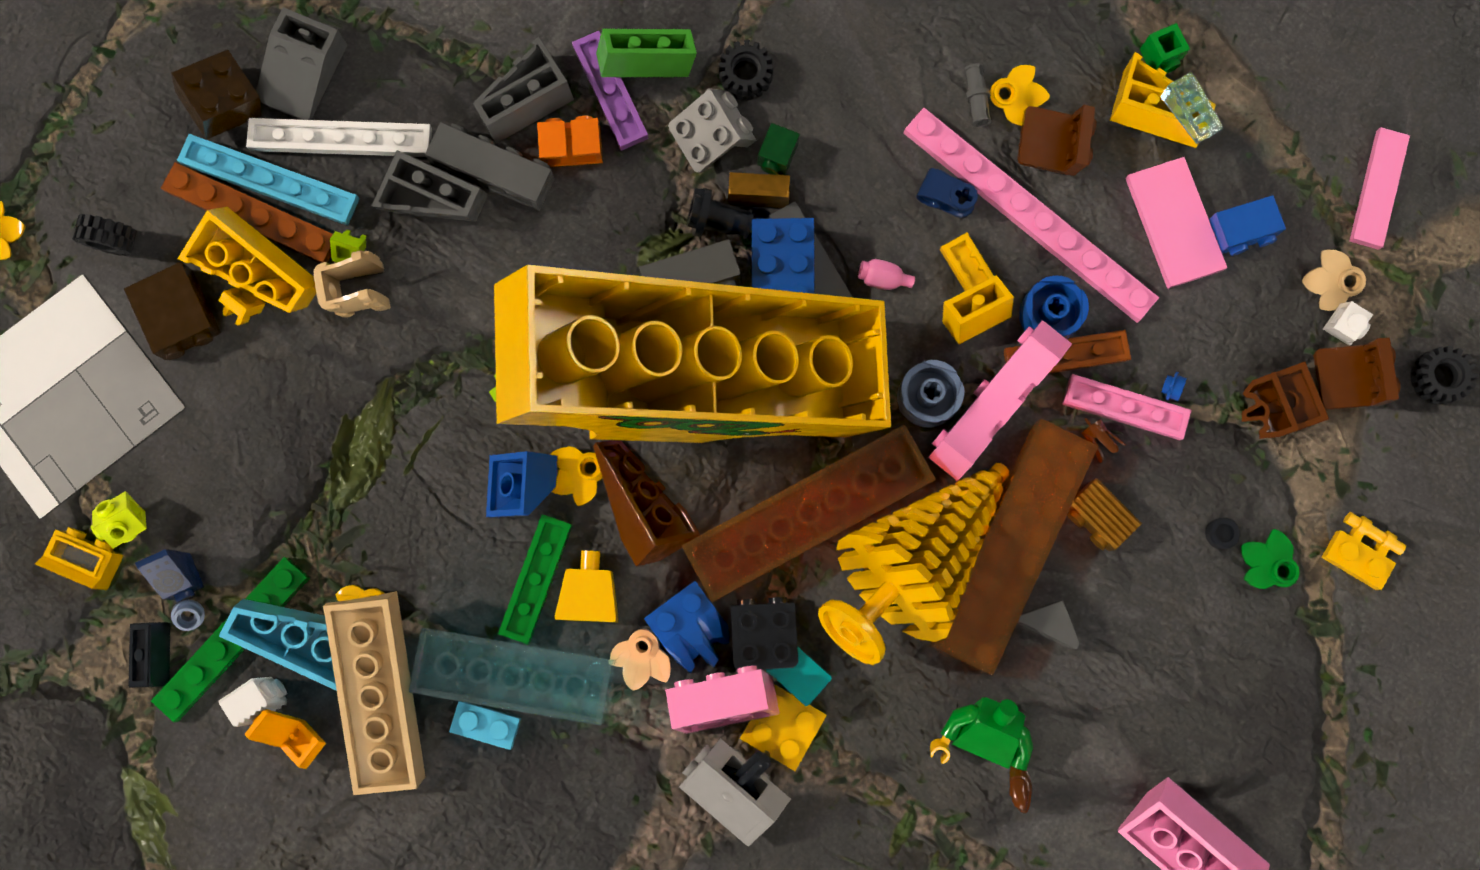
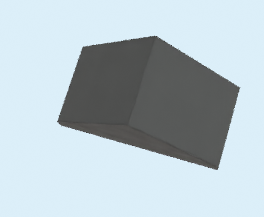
[1012,600,1080,649]

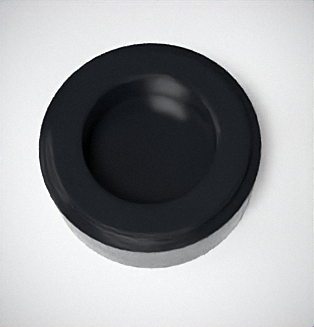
[1205,518,1240,549]

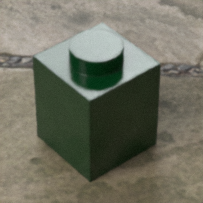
[757,123,800,175]

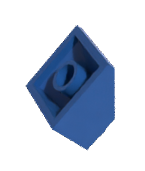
[486,451,558,518]

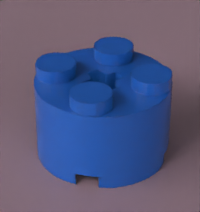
[1019,275,1089,339]

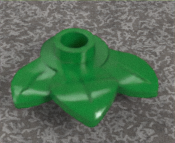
[1241,529,1300,589]

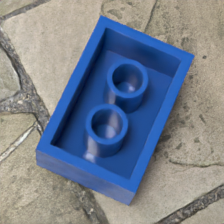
[752,218,815,294]

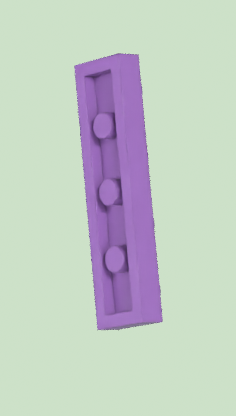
[572,31,649,151]

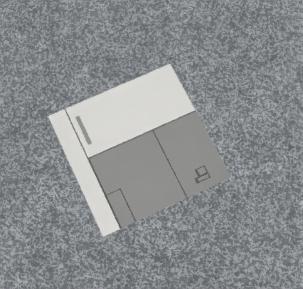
[0,275,185,518]

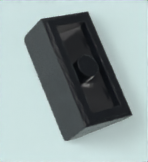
[128,622,171,688]

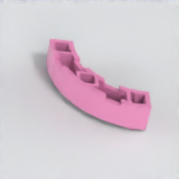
[928,320,1072,481]

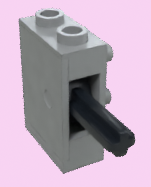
[679,738,791,847]

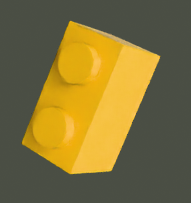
[942,275,1014,344]

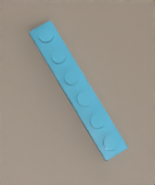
[177,134,360,226]

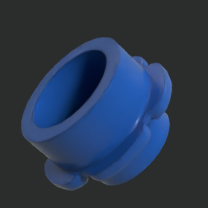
[1161,372,1187,401]

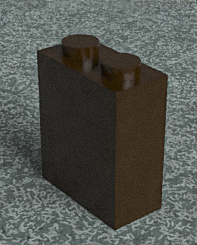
[124,262,221,360]

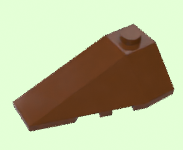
[593,440,701,567]

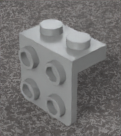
[668,88,757,172]

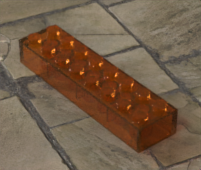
[929,419,1098,676]
[681,424,936,603]

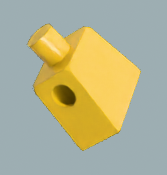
[555,551,618,623]

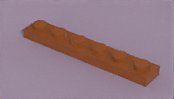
[161,162,333,263]

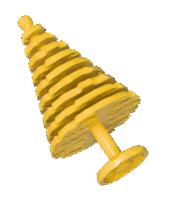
[818,463,1009,665]

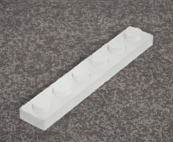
[246,118,432,157]

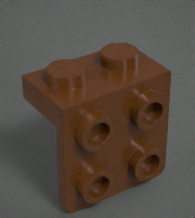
[1017,105,1097,176]
[1313,337,1400,410]

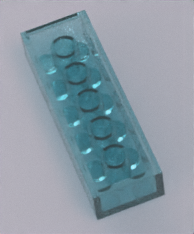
[409,628,616,725]

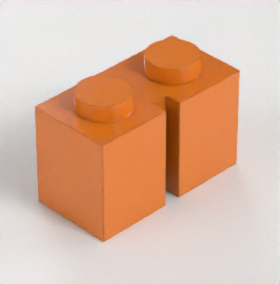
[537,115,603,167]

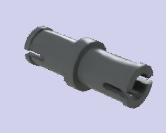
[964,63,992,127]

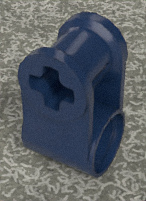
[916,168,978,218]

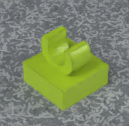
[330,230,366,262]

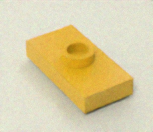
[940,232,994,291]

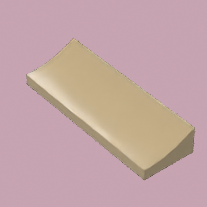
[323,591,426,795]

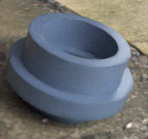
[171,600,205,631]

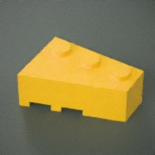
[1110,52,1216,148]

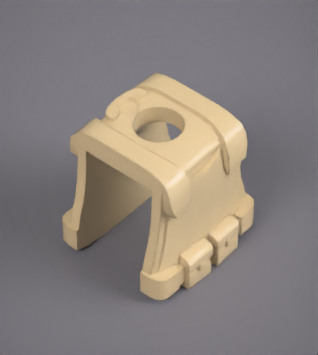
[314,250,391,318]

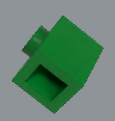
[1139,23,1190,73]

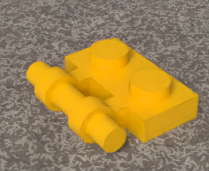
[1321,512,1406,590]

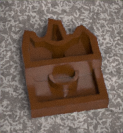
[1241,362,1329,439]

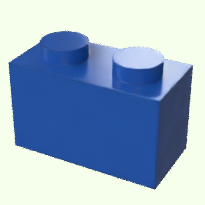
[1209,195,1286,256]

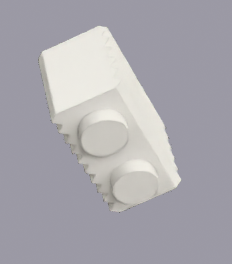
[219,677,287,727]

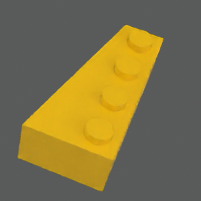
[177,207,316,313]

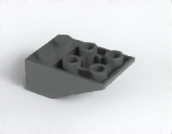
[256,7,348,120]

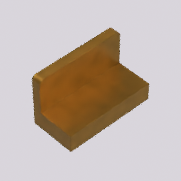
[728,172,790,208]

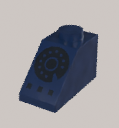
[135,549,204,603]

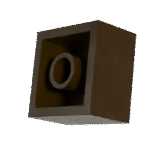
[171,49,262,140]

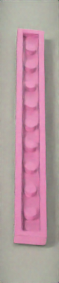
[904,108,1159,323]

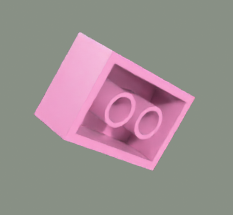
[665,666,779,734]

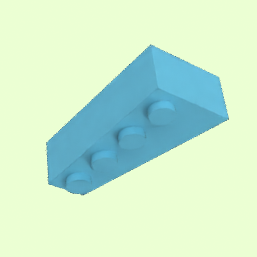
[219,599,337,691]

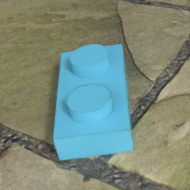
[449,700,521,750]

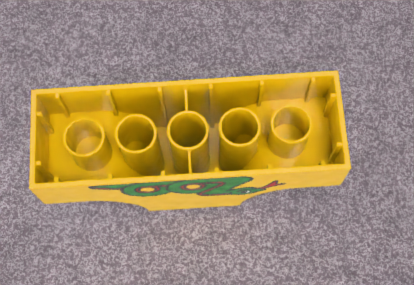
[494,265,891,443]

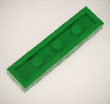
[498,514,573,645]

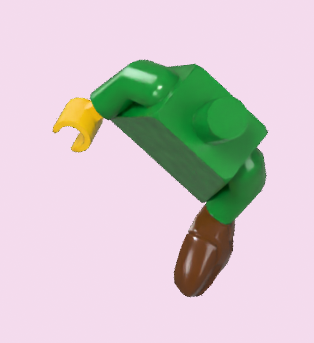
[930,697,1033,814]

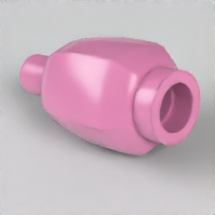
[858,259,915,290]

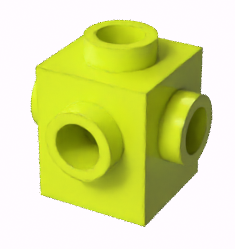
[91,491,147,549]

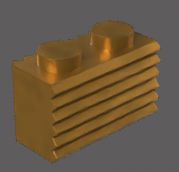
[1065,478,1142,551]

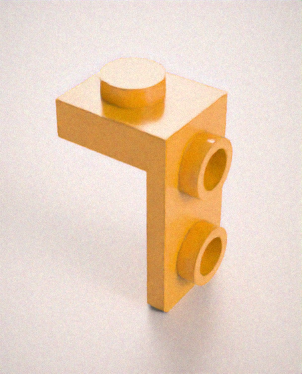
[245,709,326,769]

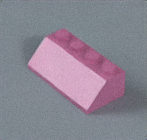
[1118,777,1270,870]

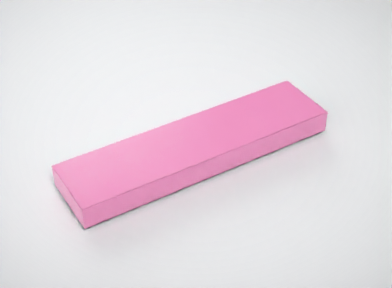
[1349,127,1410,250]
[1062,374,1191,441]

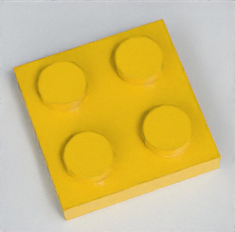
[740,684,827,771]

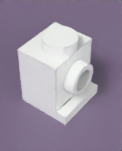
[1323,301,1373,346]

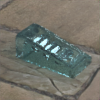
[1161,72,1223,144]

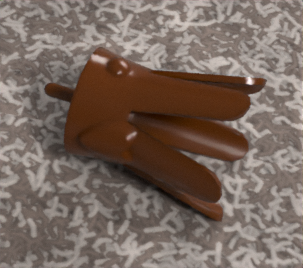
[1081,418,1127,463]

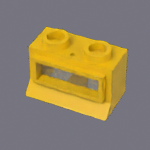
[35,527,124,590]

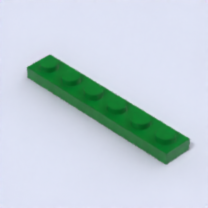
[151,557,310,723]

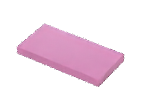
[1125,157,1227,289]

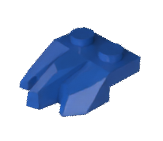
[644,581,729,673]

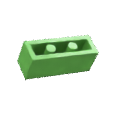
[596,29,697,77]

